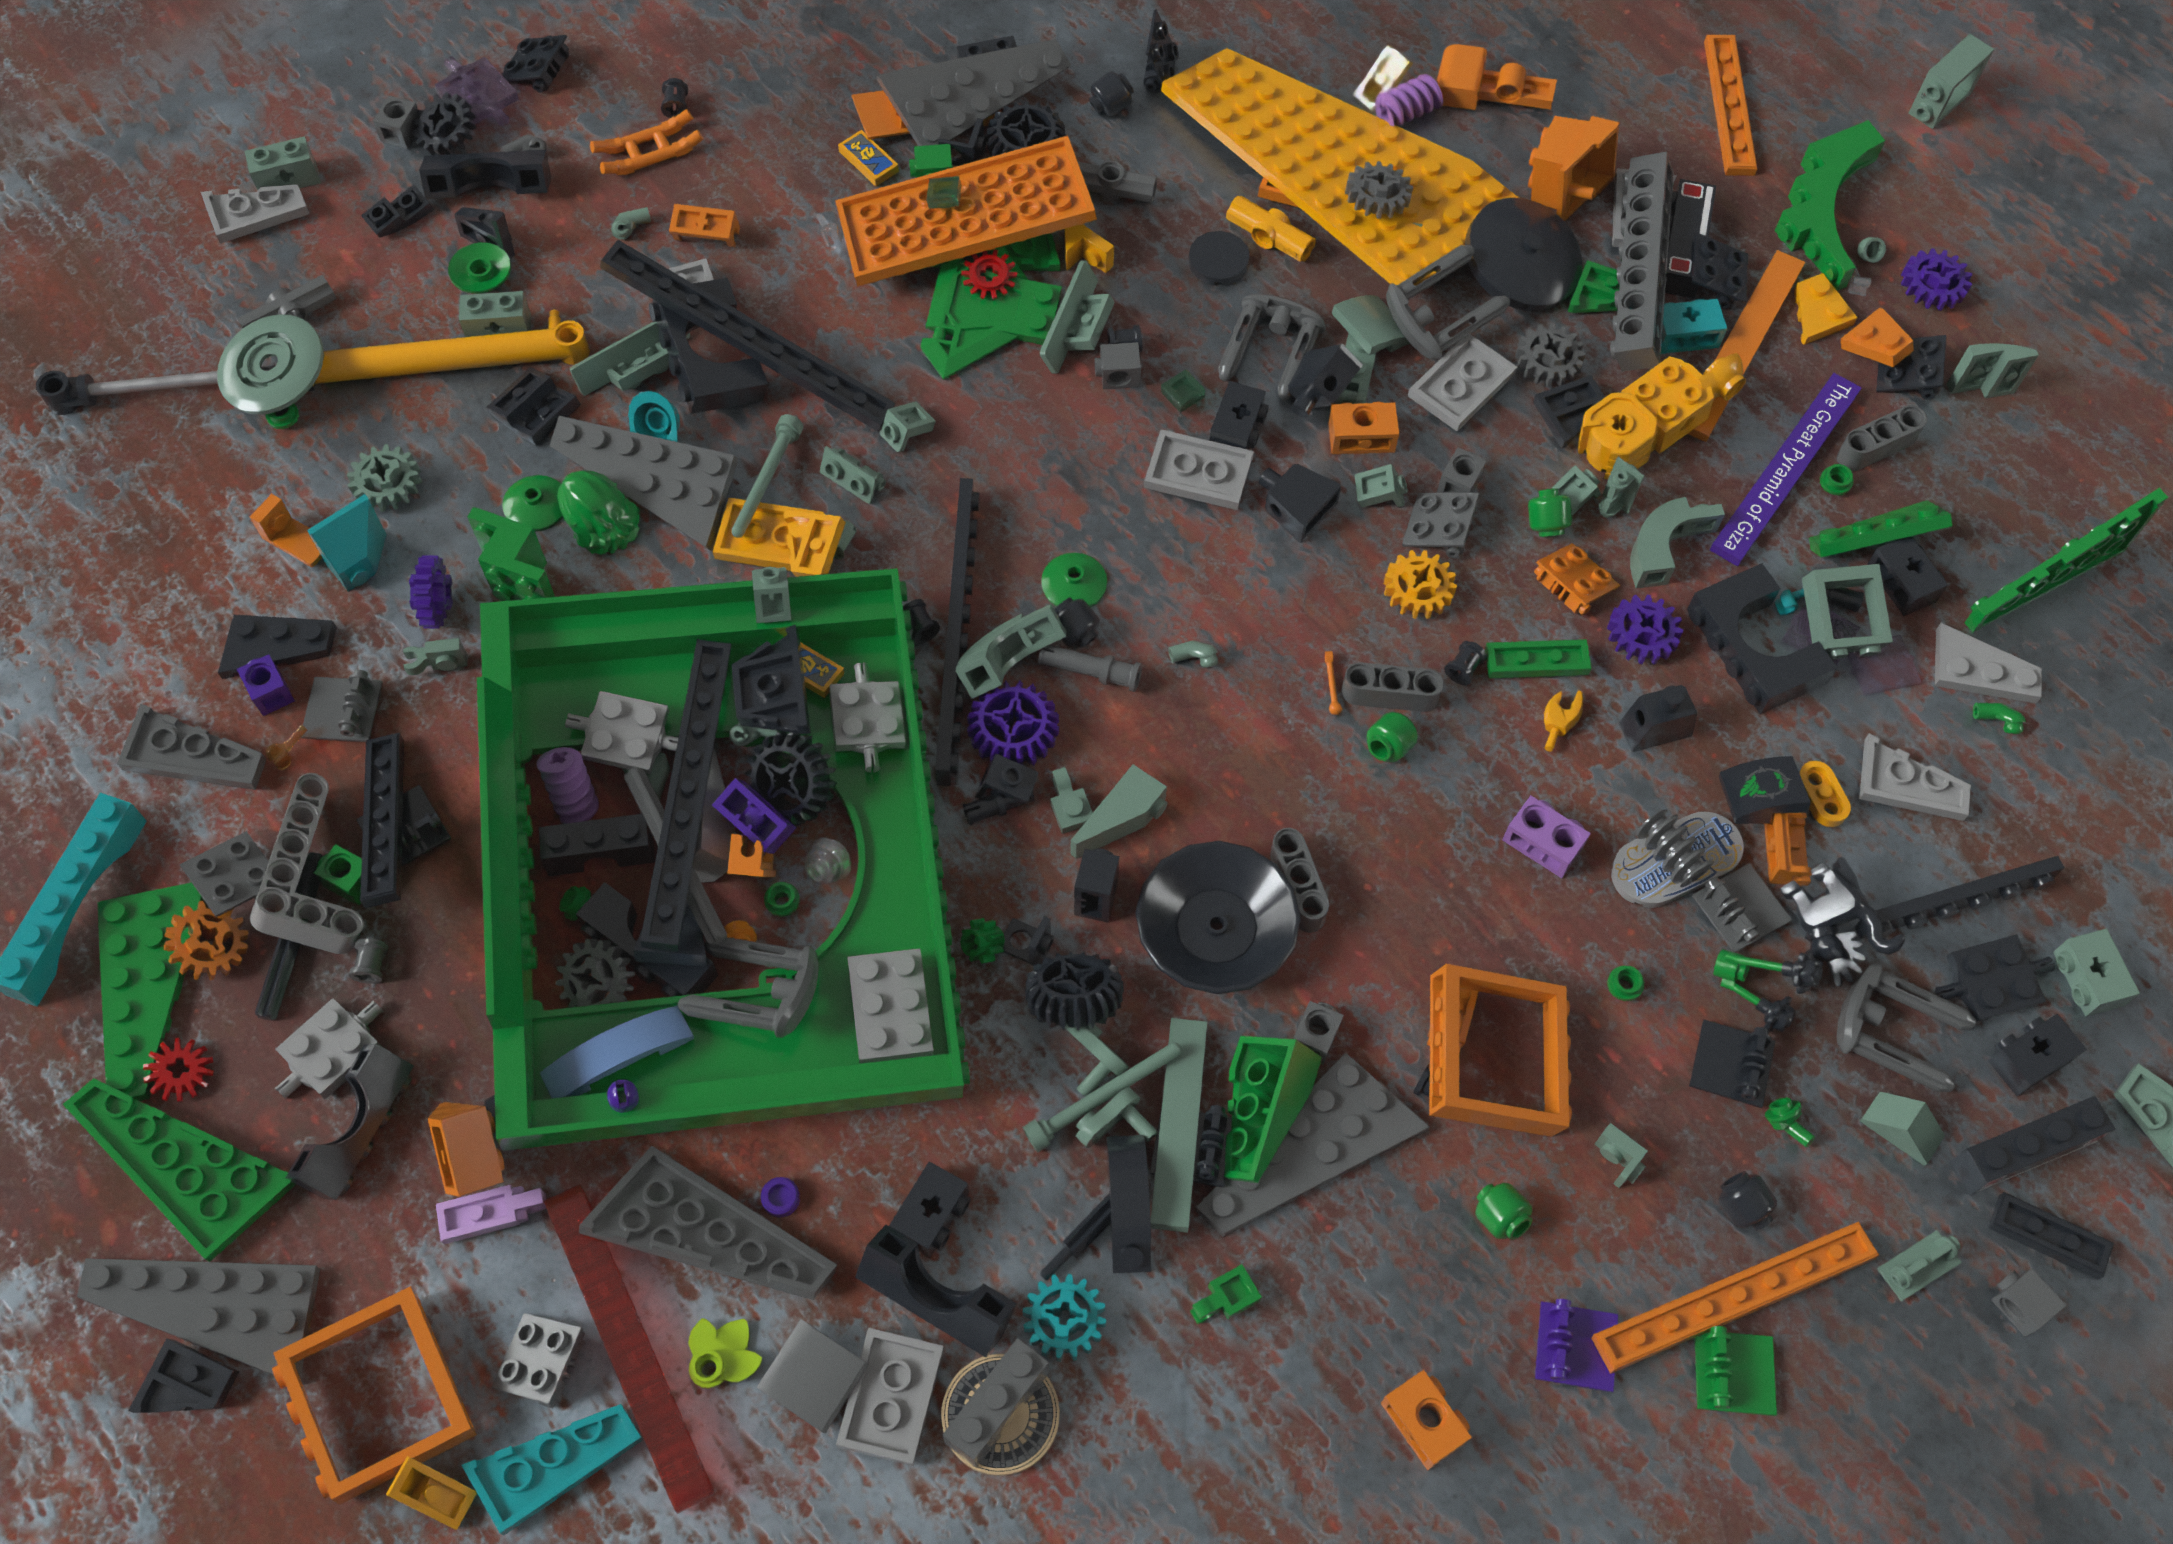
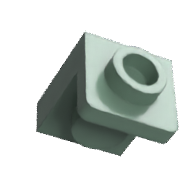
[880,401,936,452]
[1355,464,1408,508]
[1552,465,1601,516]
[752,567,791,623]
[1595,1123,1648,1188]

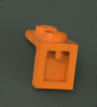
[250,493,322,567]

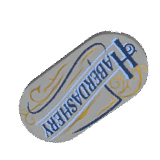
[1611,812,1744,908]

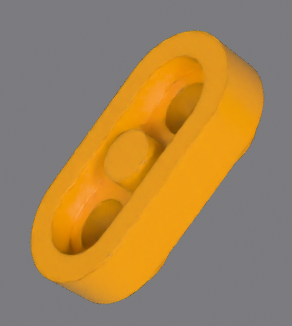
[1799,761,1851,827]

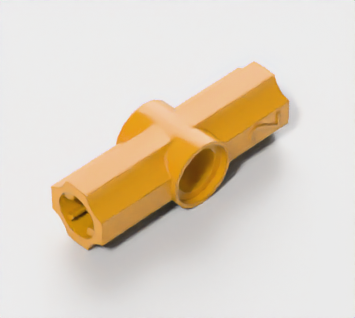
[1226,195,1316,262]

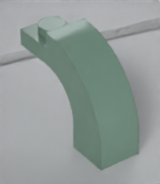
[1630,497,1725,588]
[955,604,1067,699]

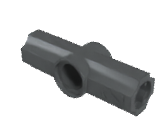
[1077,161,1158,203]
[237,275,337,328]

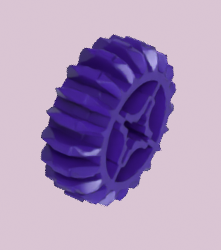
[967,680,1059,766]

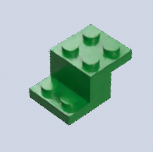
[467,507,555,601]

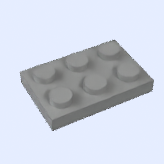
[1408,334,1517,431]
[1144,429,1254,510]
[848,948,933,1064]
[836,1328,944,1466]

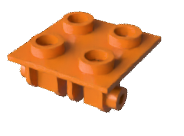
[852,90,910,140]
[1534,543,1620,616]

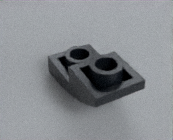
[361,184,434,238]

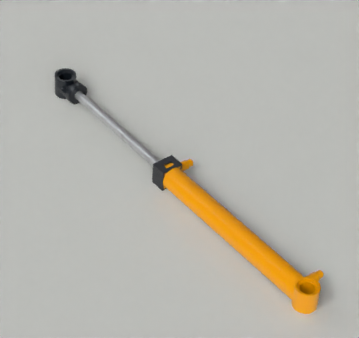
[36,309,590,415]

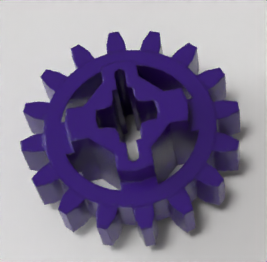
[1901,248,1972,311]
[409,555,453,629]
[1607,594,1683,664]

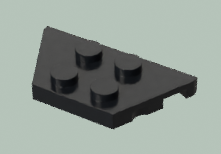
[732,625,811,734]

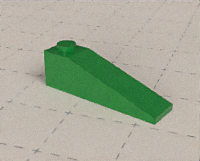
[1225,1036,1322,1183]

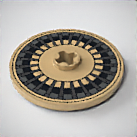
[941,1354,1060,1476]

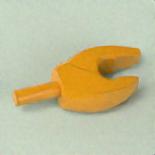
[1544,690,1583,752]

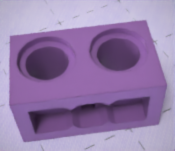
[1502,795,1591,878]

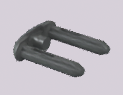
[1386,245,1510,360]
[1218,293,1326,400]
[678,937,819,1038]
[1836,963,1976,1092]

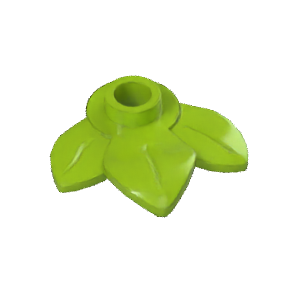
[688,1318,763,1389]

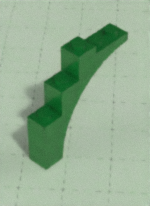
[1774,120,1886,291]

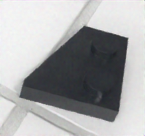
[454,207,515,260]
[1533,375,1605,449]
[128,1338,240,1413]

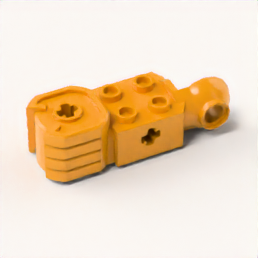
[1578,353,1746,480]

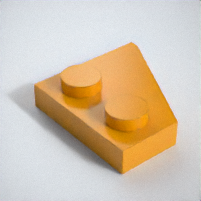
[1794,273,1857,345]
[784,510,846,577]

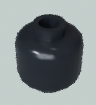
[1089,71,1134,117]
[1054,597,1100,648]
[1719,1171,1777,1231]

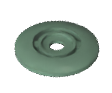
[217,315,324,414]

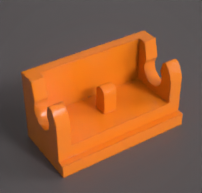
[669,204,740,247]
[1764,813,1812,886]
[727,834,776,877]

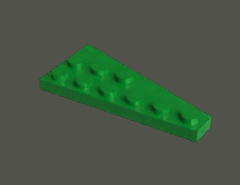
[1964,488,2168,633]
[97,882,204,1101]
[63,1078,296,1262]

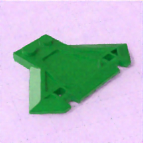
[920,246,1062,380]

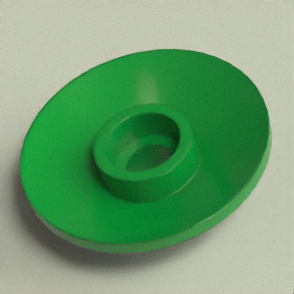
[448,242,511,294]
[502,475,563,532]
[1041,553,1107,607]

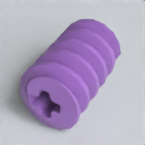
[1375,74,1443,127]
[537,747,599,824]

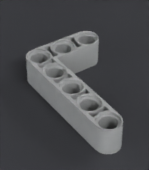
[250,773,364,954]

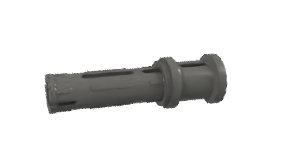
[1038,645,1142,692]

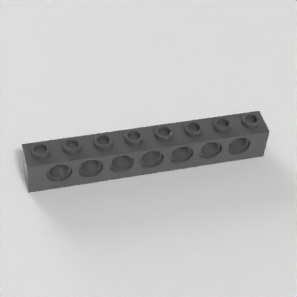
[1610,151,1674,372]

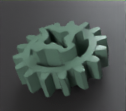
[347,444,422,512]

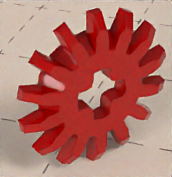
[961,249,1017,300]
[143,1038,214,1102]

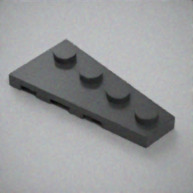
[117,704,267,790]

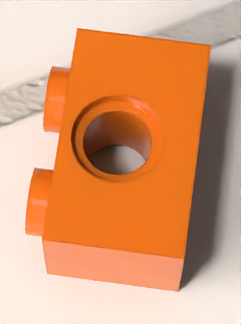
[1328,401,1399,454]
[1381,1369,1472,1471]

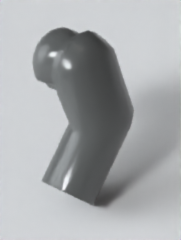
[501,135,547,152]

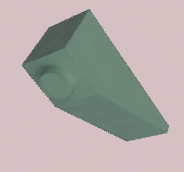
[1071,764,1168,858]

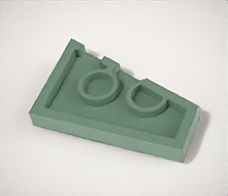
[2113,1063,2173,1167]

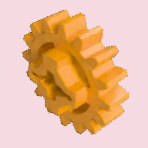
[1383,550,1457,619]

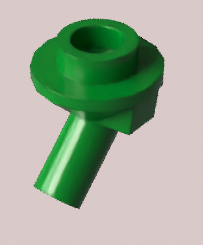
[1765,1097,1815,1148]

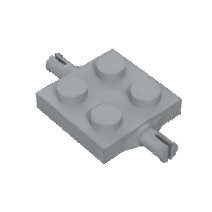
[829,662,906,773]
[565,691,678,774]
[275,998,384,1099]

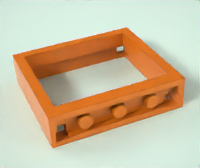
[1429,964,1572,1137]
[272,1286,477,1505]

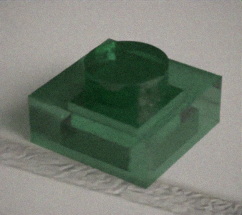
[926,176,962,209]
[1161,369,1206,413]

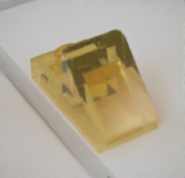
[1353,44,1413,112]

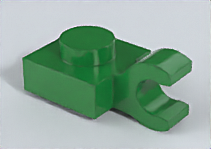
[1190,1264,1262,1325]

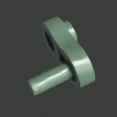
[1067,1024,1129,1096]
[1076,1087,1158,1148]

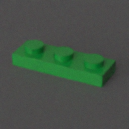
[1485,639,1592,678]

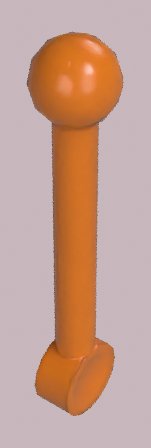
[1325,651,1342,715]

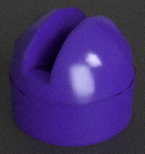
[607,1080,639,1113]

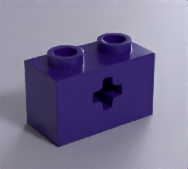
[712,778,797,854]

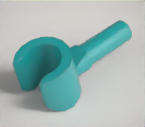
[1774,588,1804,616]

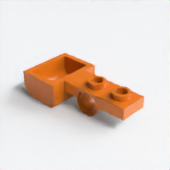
[1436,44,1557,110]

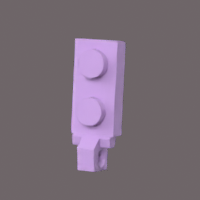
[436,1185,548,1244]

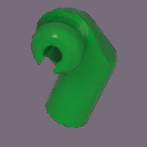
[1973,703,2026,734]

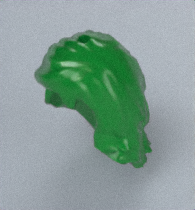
[557,470,640,555]

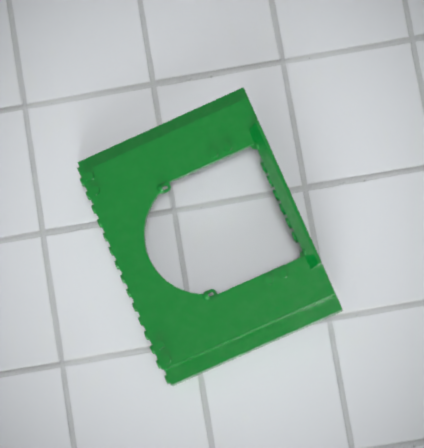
[477,568,970,1151]

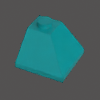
[307,494,387,592]

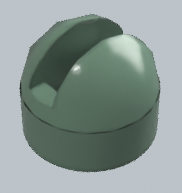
[1857,237,1886,263]

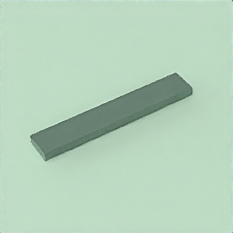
[1151,1018,1207,1233]

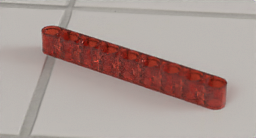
[544,1183,715,1514]

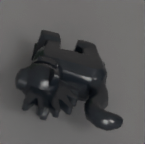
[1780,857,1905,987]

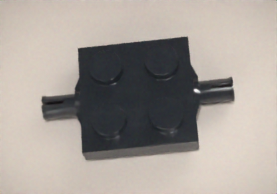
[1935,934,2055,1023]

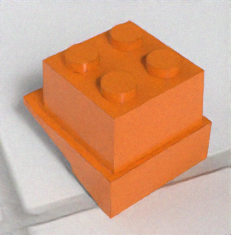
[1528,116,1620,221]

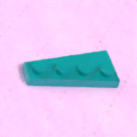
[462,1404,644,1536]

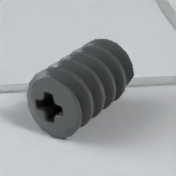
[1636,809,1714,887]

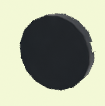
[1189,231,1250,285]

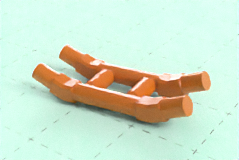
[590,109,704,175]

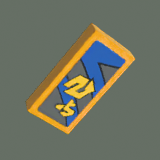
[838,130,899,186]
[800,642,844,698]

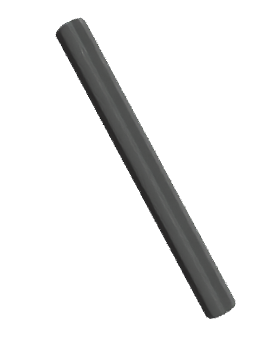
[625,767,727,945]

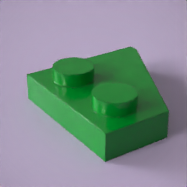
[1567,260,1620,313]

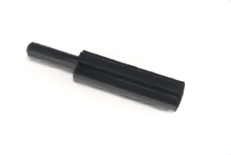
[1040,1193,1111,1281]

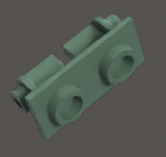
[820,446,886,504]
[1598,457,1644,518]
[1877,1230,1962,1301]

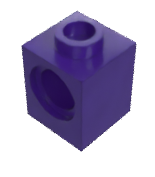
[237,654,295,716]

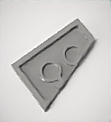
[1934,623,2042,704]

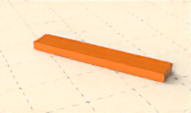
[1704,35,1758,176]

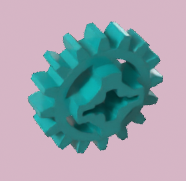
[1022,1274,1106,1362]

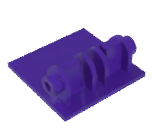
[1535,1299,1618,1392]

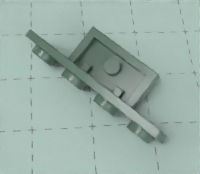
[1040,260,1115,374]
[570,322,691,396]

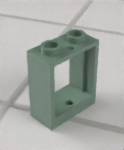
[1909,34,1994,129]
[1802,564,1893,660]

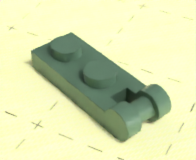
[1333,332,1376,404]

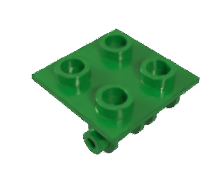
[1695,1326,1777,1416]

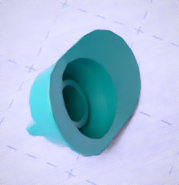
[628,391,680,442]

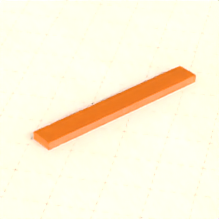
[1688,250,1805,442]
[1591,1221,1879,1374]

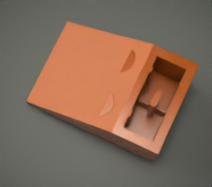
[427,1102,505,1197]

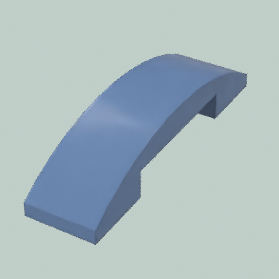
[540,1006,694,1098]

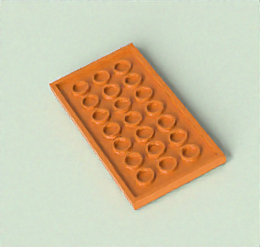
[835,136,1097,287]

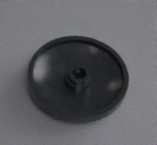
[1465,197,1583,312]

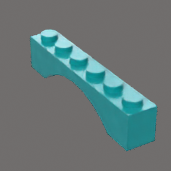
[0,792,147,1007]

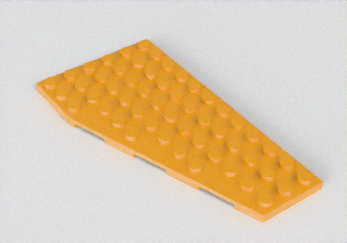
[1161,48,1519,286]

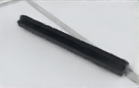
[255,852,324,1021]

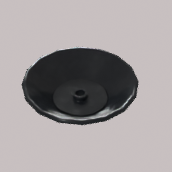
[1135,841,1301,994]

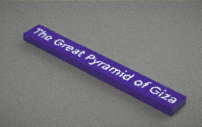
[1710,373,1861,567]

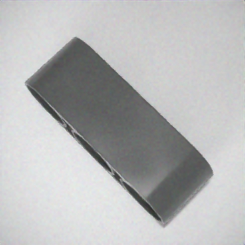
[1837,405,1928,471]
[1341,662,1444,712]
[1270,828,1329,933]

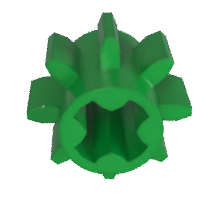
[960,918,1005,964]

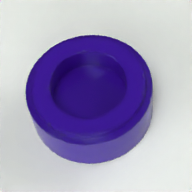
[761,1177,800,1218]

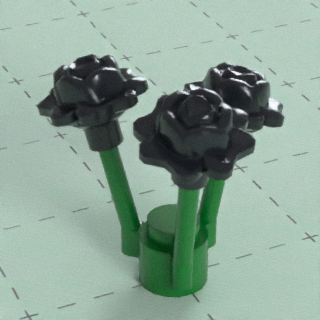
[1713,949,1823,1033]

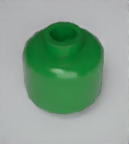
[1528,488,1572,537]
[1366,712,1418,763]
[1475,1183,1533,1240]

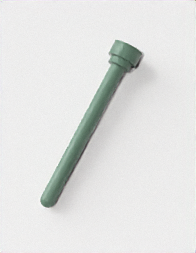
[731,414,804,538]
[1022,1042,1182,1153]

